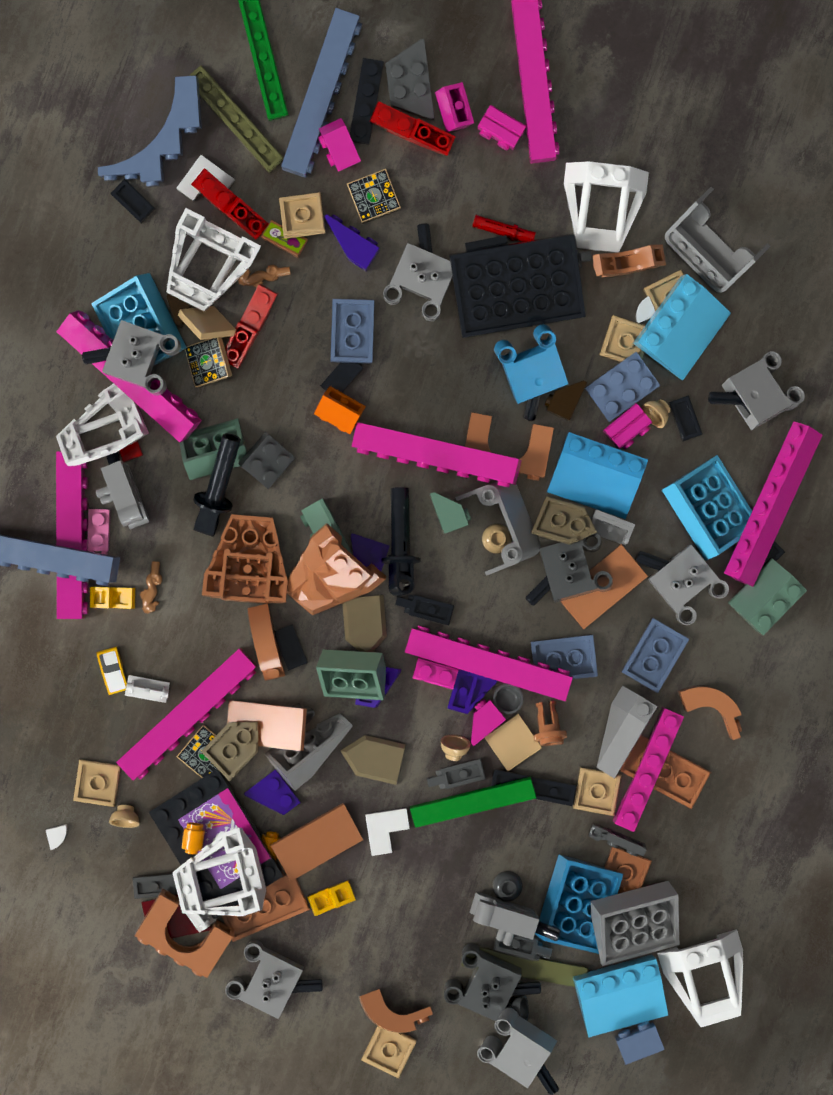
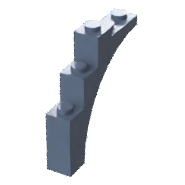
[98,76,202,187]

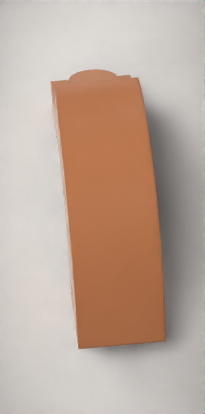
[593,244,666,278]
[248,604,285,681]
[678,686,742,740]
[359,989,433,1033]

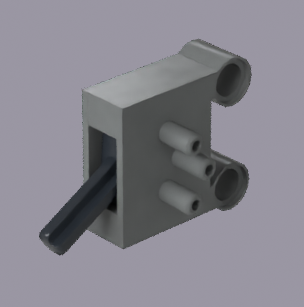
[526,533,613,606]
[444,943,541,1021]

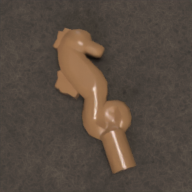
[238,265,291,288]
[139,561,162,614]

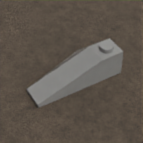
[597,686,658,779]
[265,714,353,791]

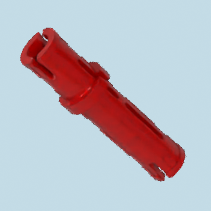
[472,214,536,242]

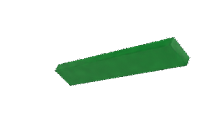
[238,0,289,121]
[410,777,536,828]

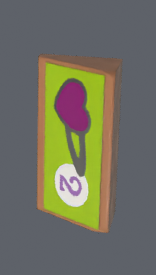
[261,220,308,258]

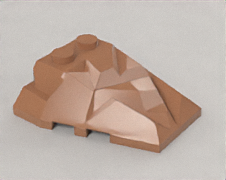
[202,514,288,604]
[287,523,386,615]

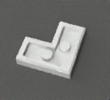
[176,155,235,201]
[365,808,410,856]

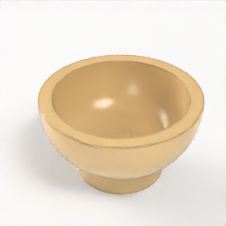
[642,399,671,428]
[482,524,512,554]
[441,735,471,761]
[109,805,139,828]

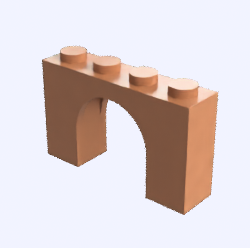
[465,412,554,481]
[135,888,234,978]

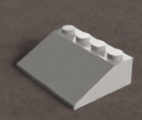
[591,881,680,966]

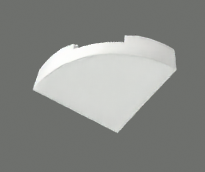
[636,296,655,324]
[46,824,68,850]

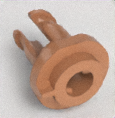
[534,701,567,746]

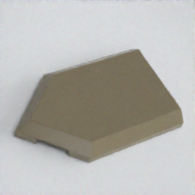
[531,496,597,545]
[342,595,387,652]
[201,722,258,781]
[340,735,406,785]

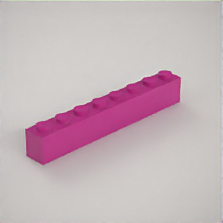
[511,0,560,164]
[56,310,202,442]
[724,421,823,587]
[351,422,522,488]
[56,451,89,619]
[405,625,573,702]
[116,648,257,780]

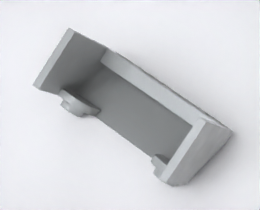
[665,187,770,293]
[455,481,541,576]

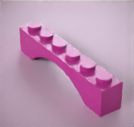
[613,707,684,832]

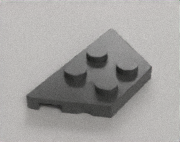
[385,39,434,120]

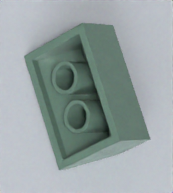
[179,418,248,480]
[430,492,471,534]
[300,498,353,555]
[728,558,807,635]
[316,649,386,700]

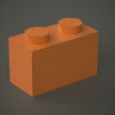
[314,386,366,434]

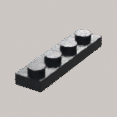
[350,58,384,145]
[491,769,576,806]

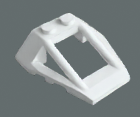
[564,162,649,253]
[166,208,261,312]
[56,384,149,466]
[172,828,266,916]
[657,929,743,1027]

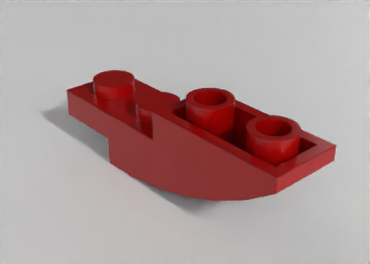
[370,101,456,156]
[191,168,269,240]
[225,284,278,369]

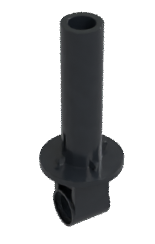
[193,433,241,537]
[381,487,421,597]

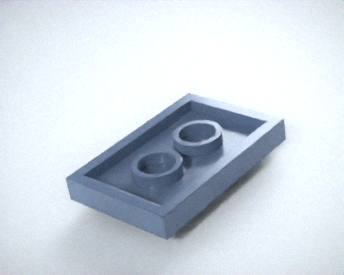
[331,299,374,363]
[585,351,660,422]
[621,618,689,693]
[531,635,598,679]

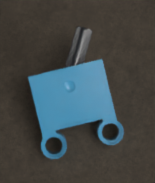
[494,324,568,421]

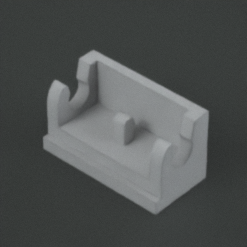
[591,510,635,546]

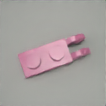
[87,509,110,555]

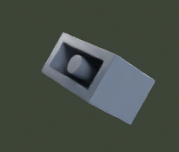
[615,1021,665,1065]

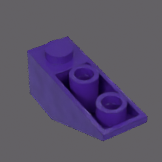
[325,214,380,271]

